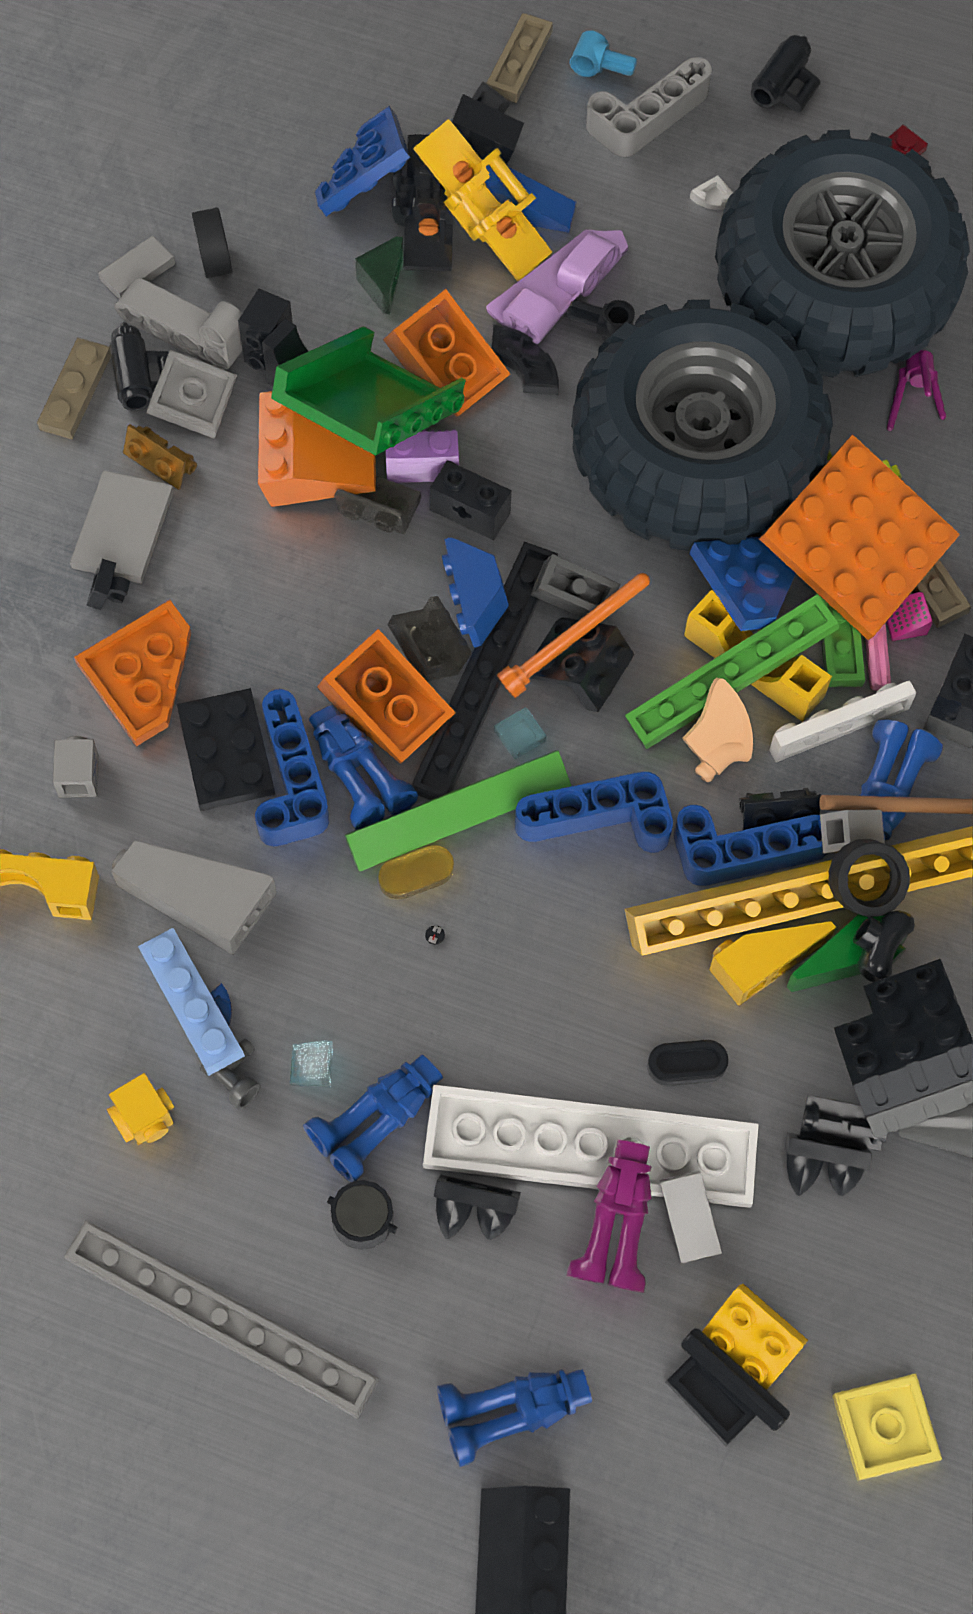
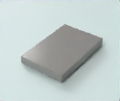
[70,470,174,584]

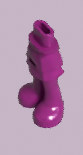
[566,1140,652,1293]

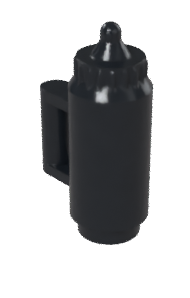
[751,35,821,112]
[110,322,169,411]

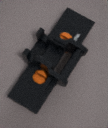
[391,134,460,271]

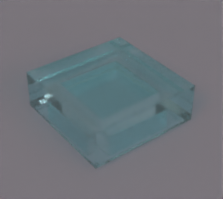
[494,707,547,760]

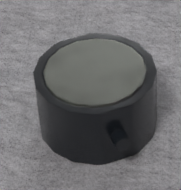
[327,1180,398,1250]

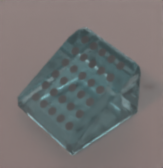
[290,1040,333,1087]

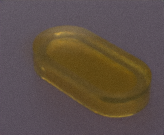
[378,845,454,900]

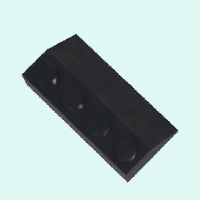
[475,1486,570,1614]

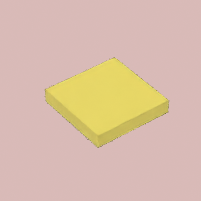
[832,1374,942,1481]

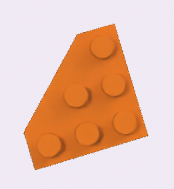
[74,600,192,747]

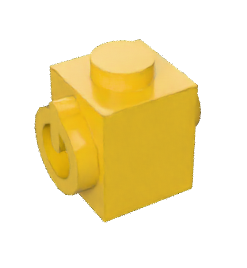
[106,1073,175,1145]

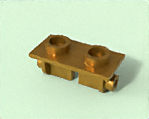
[123,424,197,490]

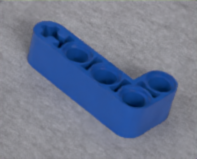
[255,689,329,847]
[515,772,673,853]
[674,804,827,886]

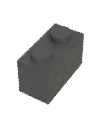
[531,554,621,619]

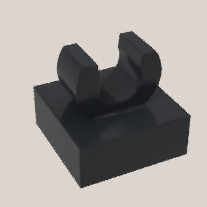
[86,558,131,610]

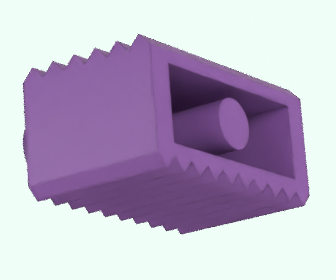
[386,429,459,483]

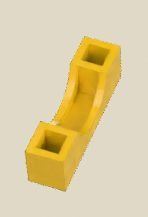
[684,590,832,722]
[0,849,99,920]

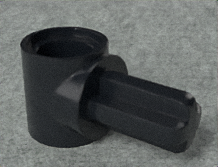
[567,300,635,341]

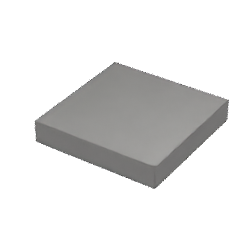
[147,349,237,439]

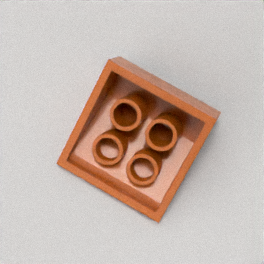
[258,391,376,507]

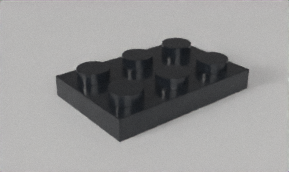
[177,688,275,811]

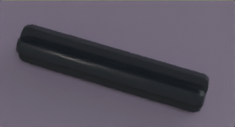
[681,1328,790,1431]

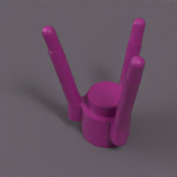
[887,350,946,431]

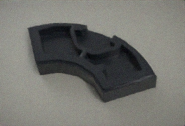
[491,325,559,395]

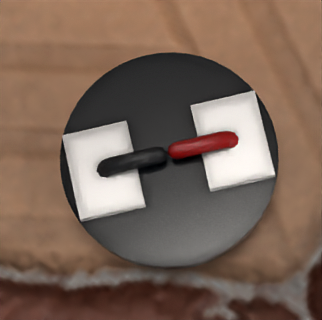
[425,926,445,945]

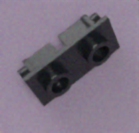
[739,788,821,830]
[800,1094,887,1151]

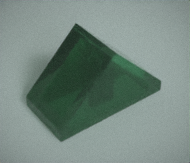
[355,236,404,314]

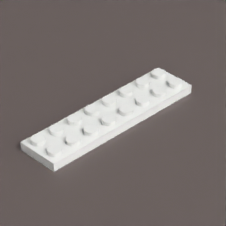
[423,1085,758,1208]

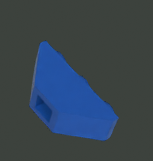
[442,537,509,648]

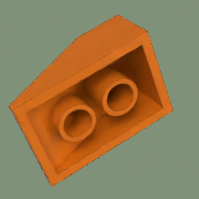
[383,289,511,417]
[317,629,456,764]

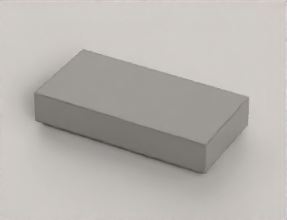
[98,236,175,299]
[660,1170,722,1264]

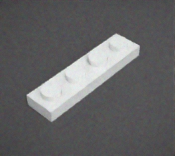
[769,680,917,762]

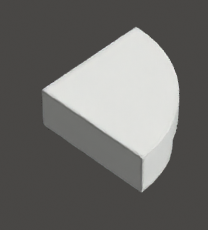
[690,175,734,210]

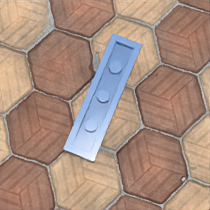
[138,928,245,1076]

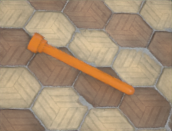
[497,573,650,699]

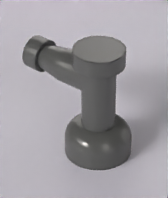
[200,1039,260,1110]

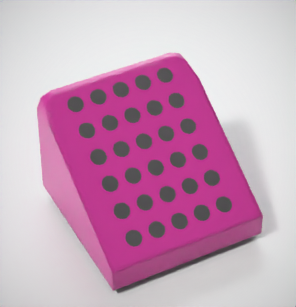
[886,592,932,641]

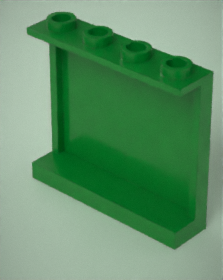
[271,326,466,456]

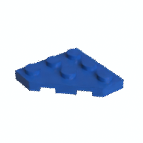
[315,106,410,216]
[689,536,796,631]

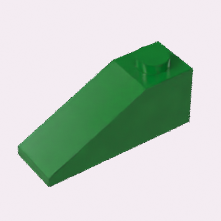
[786,914,907,992]

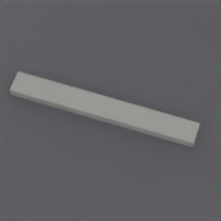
[64,1220,379,1419]

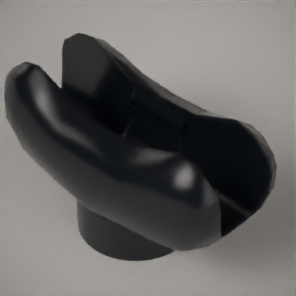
[853,910,915,982]

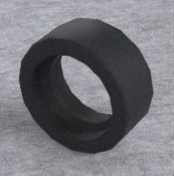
[192,207,233,278]
[829,839,910,917]

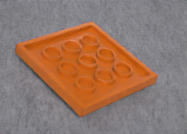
[759,434,960,640]

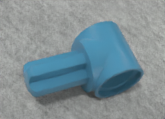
[570,31,637,77]

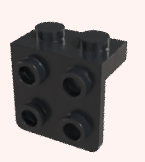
[530,617,635,712]

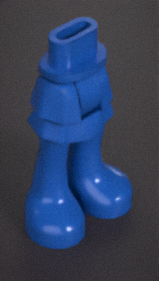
[309,705,418,830]
[858,719,943,841]
[303,1055,443,1182]
[437,1369,592,1467]

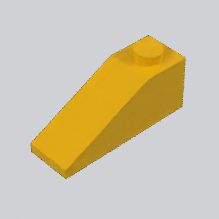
[709,921,836,1006]

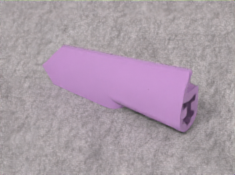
[486,229,628,344]

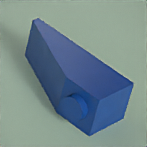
[485,165,576,233]

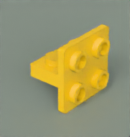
[702,1284,808,1390]

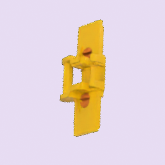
[413,119,552,282]

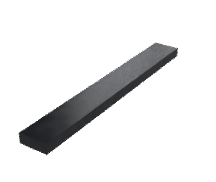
[411,541,558,800]

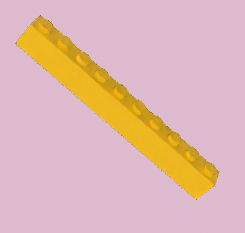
[624,826,973,956]

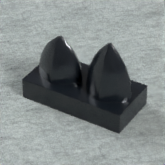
[784,1132,872,1196]
[433,1174,521,1240]

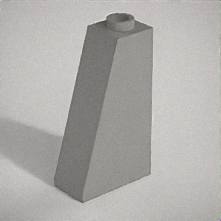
[111,840,277,955]

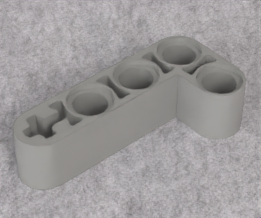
[586,57,712,157]
[115,278,243,371]

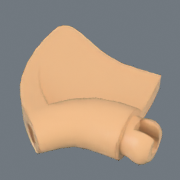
[682,678,753,782]

